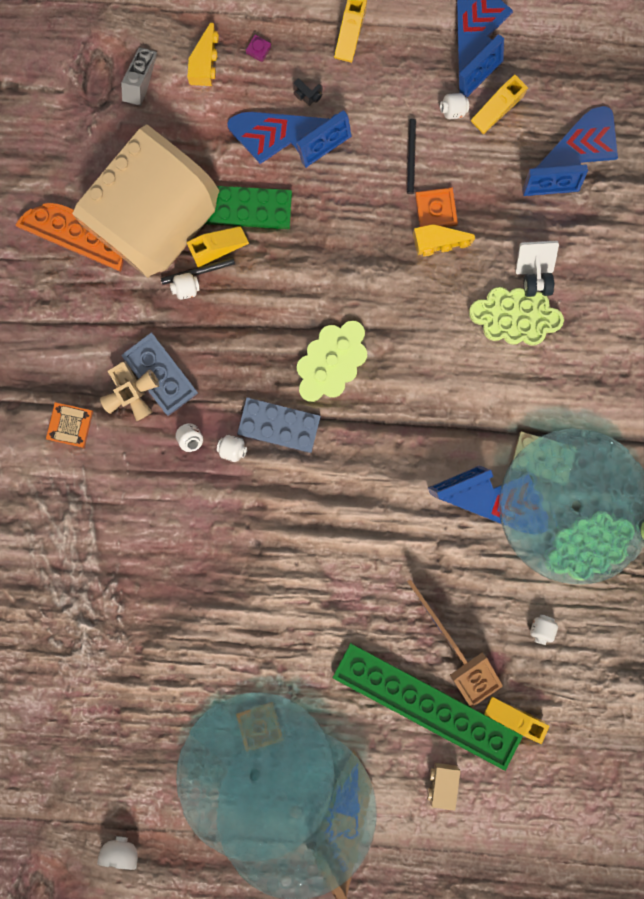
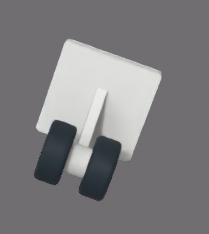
[515,241,559,297]

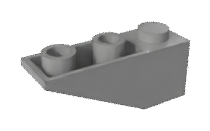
[121,48,157,106]

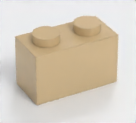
[427,763,460,811]

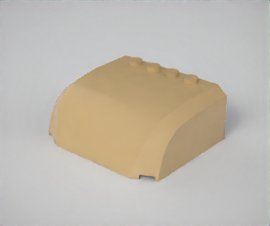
[72,125,219,278]

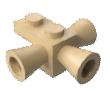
[100,361,159,422]

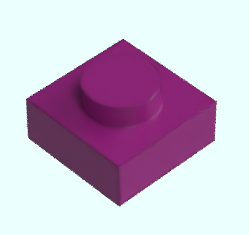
[246,35,271,62]

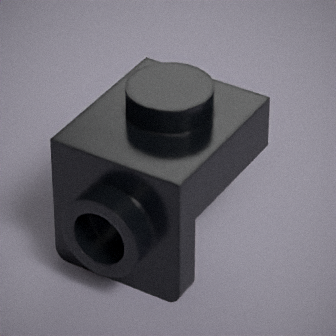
[293,78,323,106]

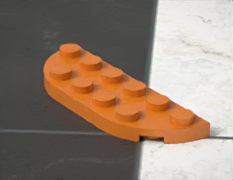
[15,203,124,272]

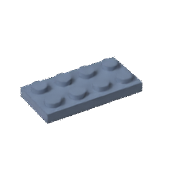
[121,332,198,416]
[237,398,321,453]

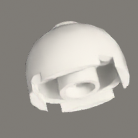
[97,836,138,870]

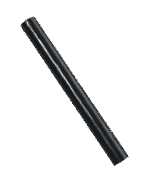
[407,119,416,194]
[161,257,235,285]

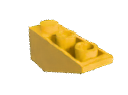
[334,0,367,63]
[187,23,219,86]
[471,75,528,135]
[413,224,475,256]
[186,226,249,267]
[484,696,550,744]

